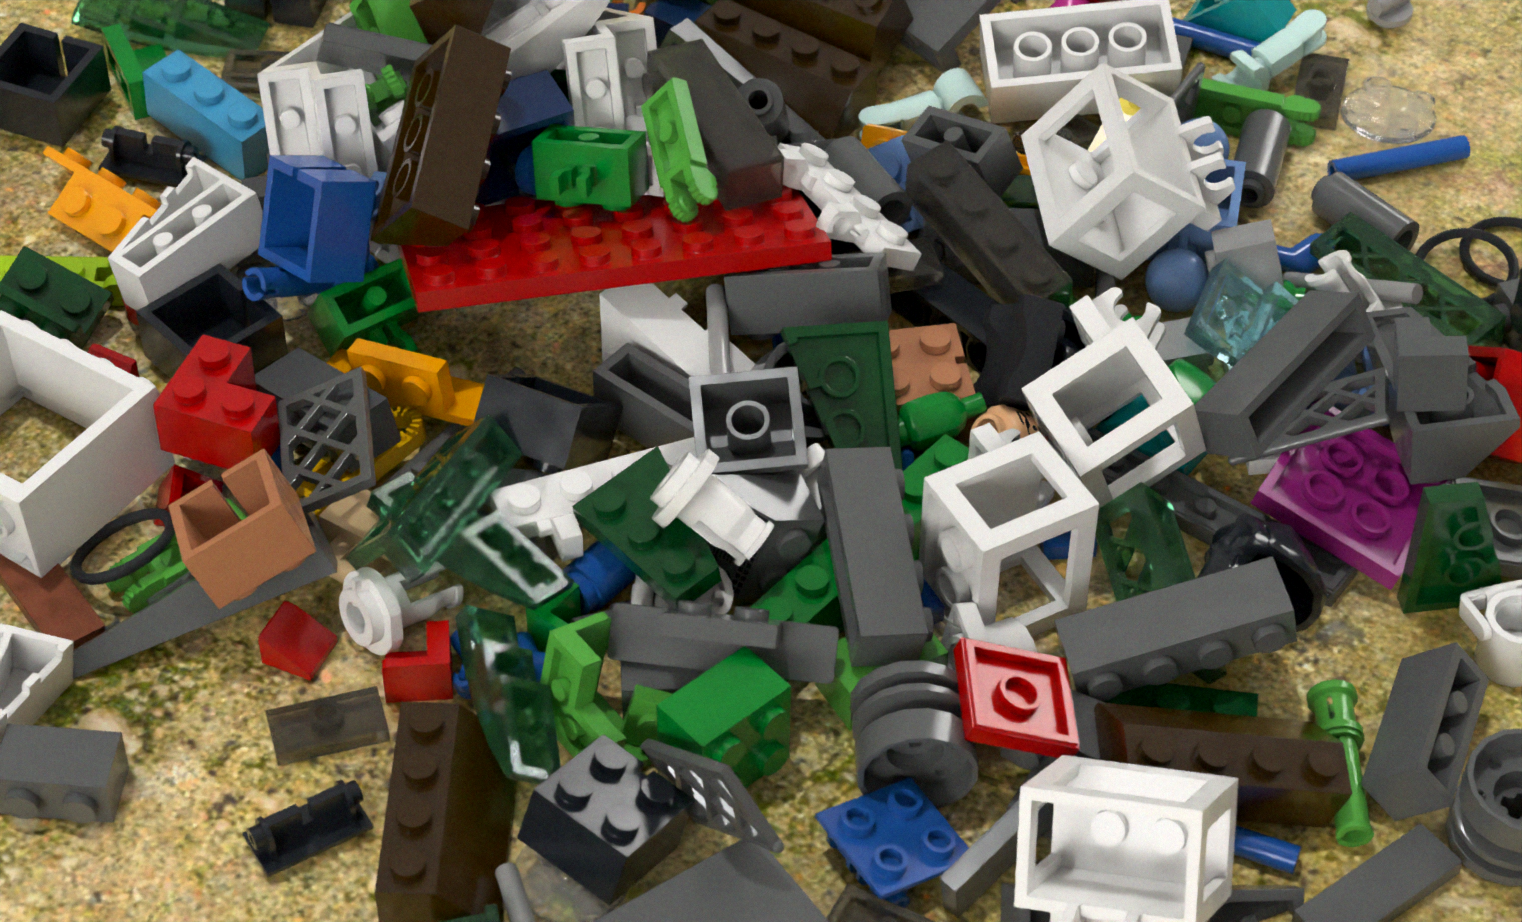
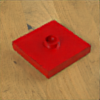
[953,637,1080,758]

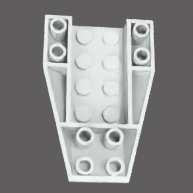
[375,0,611,154]

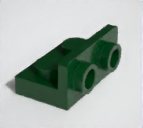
[0,246,114,349]

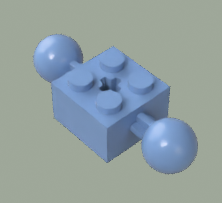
[1145,118,1246,312]

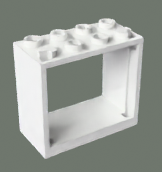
[0,310,175,578]

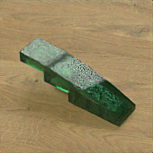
[71,0,270,59]
[367,471,574,611]
[455,605,561,785]

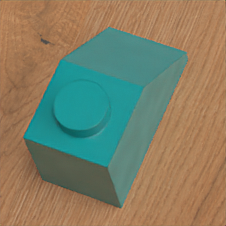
[1183,0,1297,43]

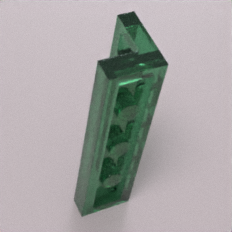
[1309,212,1506,347]
[346,413,523,584]
[1096,482,1228,685]

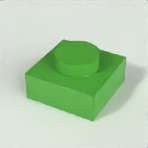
[621,684,672,746]

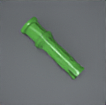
[1306,679,1374,847]

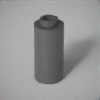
[734,78,790,144]
[1233,109,1291,208]
[824,136,912,226]
[1311,172,1420,264]

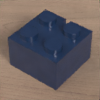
[475,70,574,206]

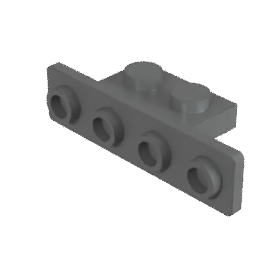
[607,600,839,684]

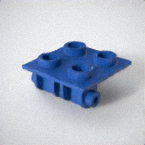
[815,777,969,914]

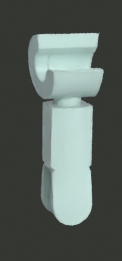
[1211,9,1327,91]
[859,68,989,142]

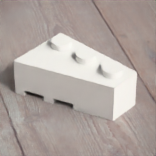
[0,623,74,745]

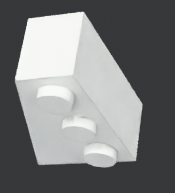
[108,157,263,311]
[599,283,755,379]

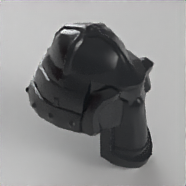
[1197,514,1330,632]

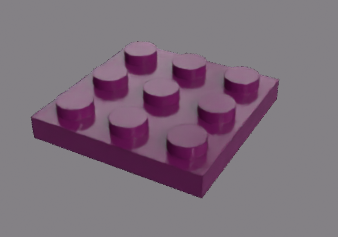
[1250,400,1447,590]

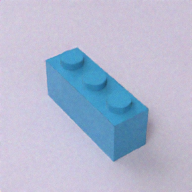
[142,49,269,181]

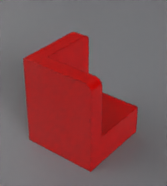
[382,620,454,703]

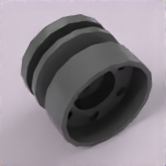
[850,660,979,809]
[1445,729,1522,886]

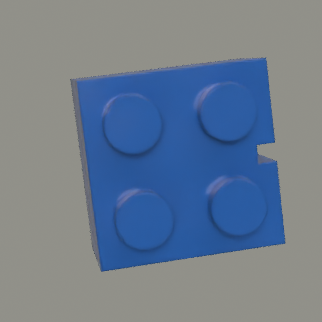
[258,155,377,283]

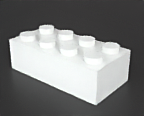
[980,0,1182,124]

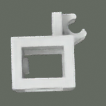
[1021,62,1235,280]
[1021,287,1206,519]
[918,423,1099,637]
[1014,755,1238,922]

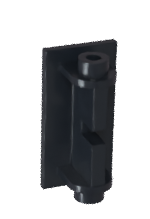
[98,125,208,187]
[242,779,374,878]

